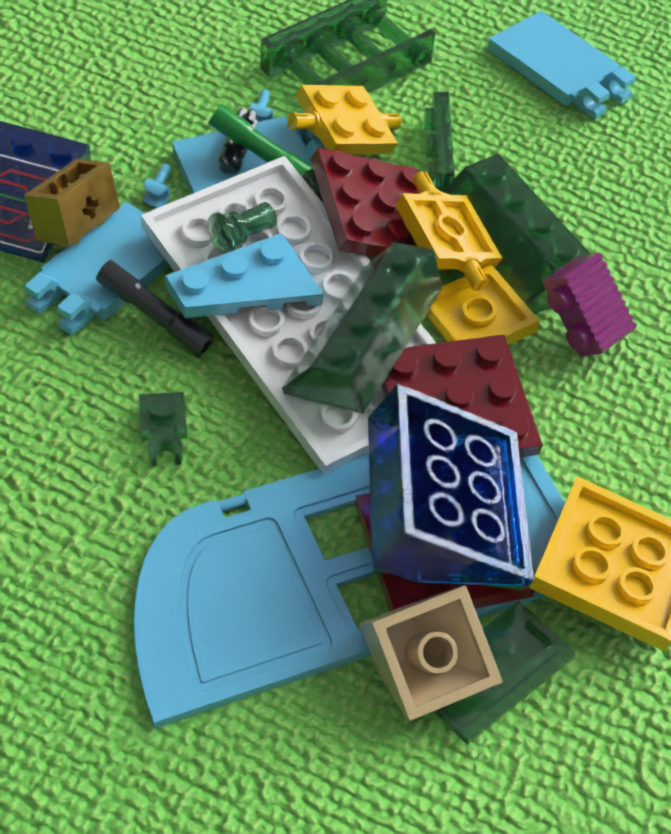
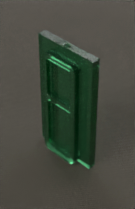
[433,600,575,745]

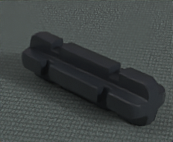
[218,108,258,174]

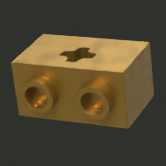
[24,158,120,247]

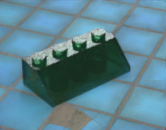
[443,154,591,315]
[282,242,442,414]

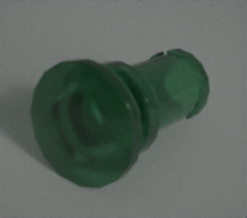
[207,202,277,254]

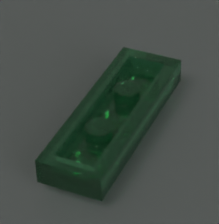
[423,92,455,195]

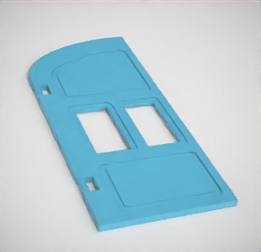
[134,445,565,729]

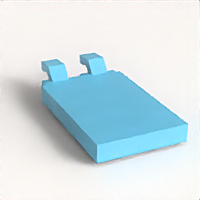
[488,11,636,119]
[172,112,325,194]
[25,201,170,335]

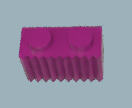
[542,252,637,357]

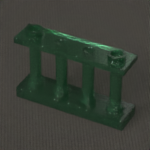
[260,0,436,93]

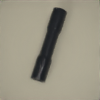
[96,260,214,357]

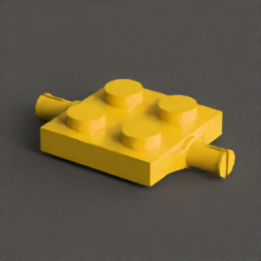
[287,85,402,155]
[395,171,502,291]

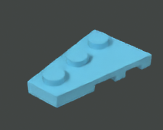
[165,233,324,318]

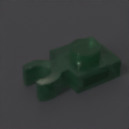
[139,392,187,466]

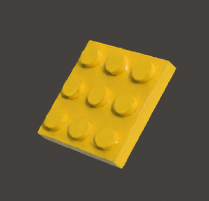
[529,476,671,652]

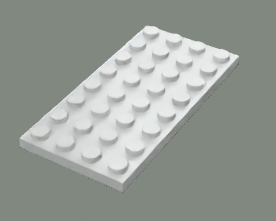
[141,156,436,474]

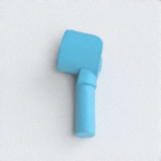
[250,89,274,122]
[143,164,171,208]

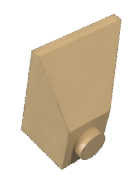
[359,585,503,721]

